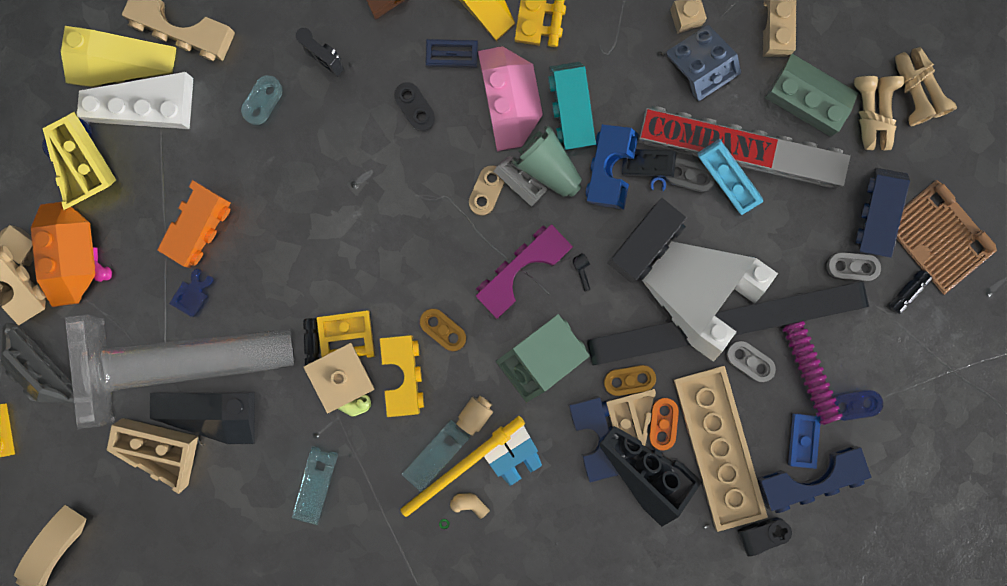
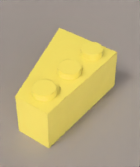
[43,112,116,210]

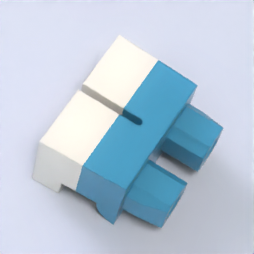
[484,425,542,486]

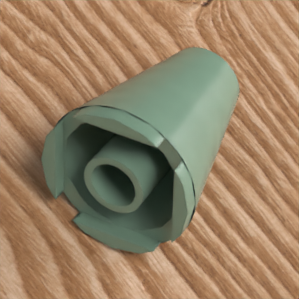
[511,125,582,197]

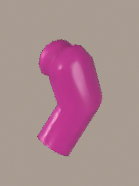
[93,248,112,282]

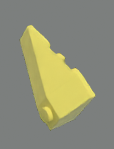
[61,26,177,87]

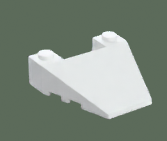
[642,241,778,362]

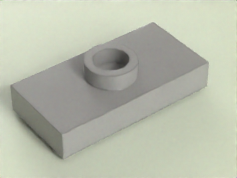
[493,155,548,206]

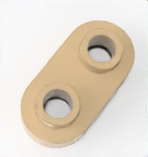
[469,166,505,216]

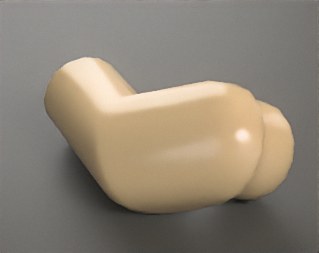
[450,493,490,519]

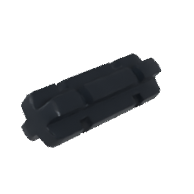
[889,270,932,314]
[303,318,319,366]

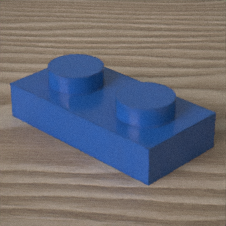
[788,413,821,469]

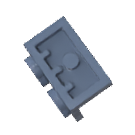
[666,25,741,101]

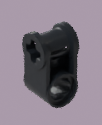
[737,517,792,557]

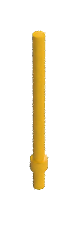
[400,416,525,517]

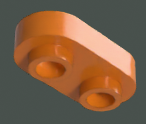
[649,398,679,450]

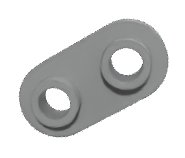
[826,253,881,281]
[726,341,776,382]

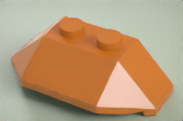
[31,202,95,307]

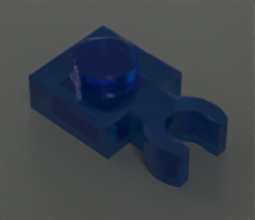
[169,268,213,317]

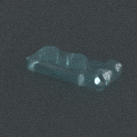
[402,420,470,492]
[292,447,338,525]

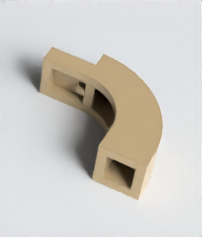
[14,505,87,586]

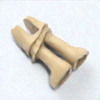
[895,47,957,126]
[854,76,904,150]

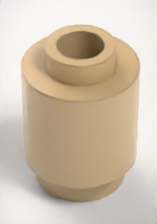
[456,396,493,436]

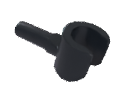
[572,253,590,291]

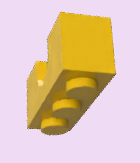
[380,335,424,417]

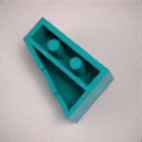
[548,62,596,150]

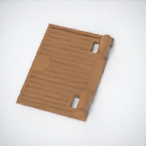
[896,180,997,295]

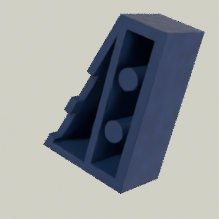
[855,168,910,258]

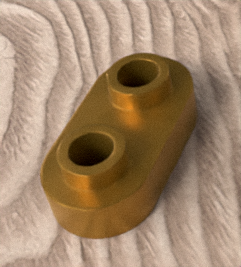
[420,309,466,351]
[604,365,656,396]

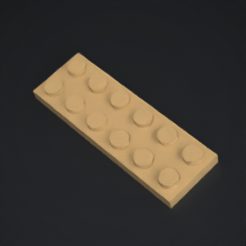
[673,366,768,532]

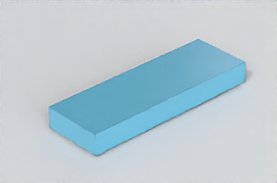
[698,139,763,215]

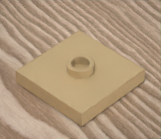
[304,343,375,414]

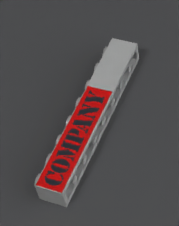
[637,106,850,189]

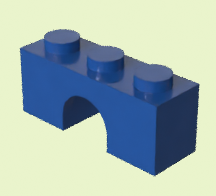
[586,124,639,210]

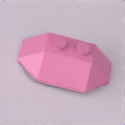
[478,46,543,152]

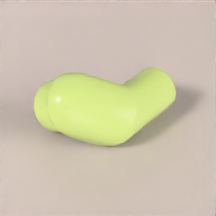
[338,395,371,416]

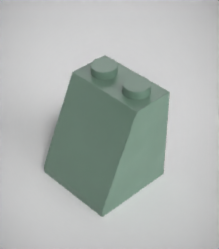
[496,314,590,403]

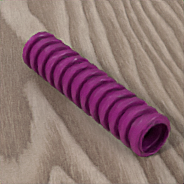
[782,321,843,425]

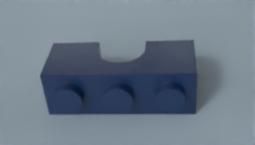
[568,397,619,482]

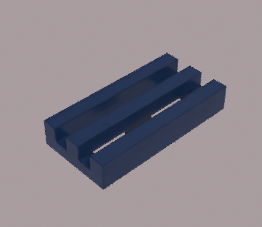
[426,39,478,68]

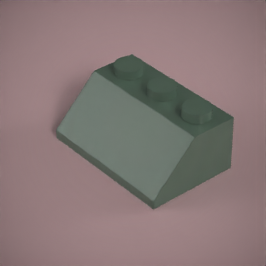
[765,54,858,137]

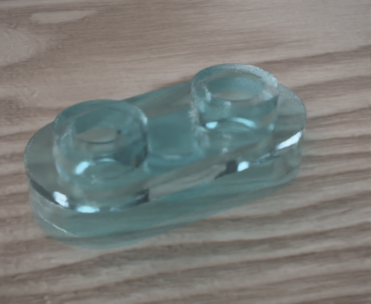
[241,76,283,125]

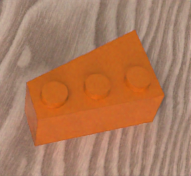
[158,180,231,268]

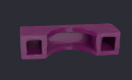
[476,224,573,319]

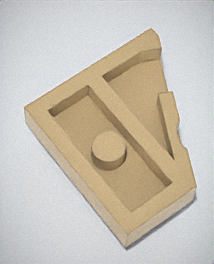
[606,389,656,446]

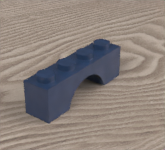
[757,445,872,513]

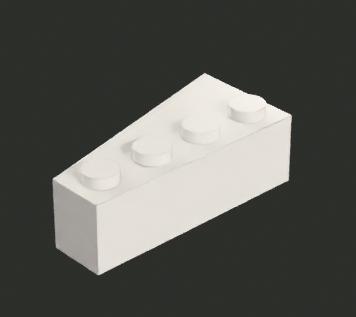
[77,72,193,129]

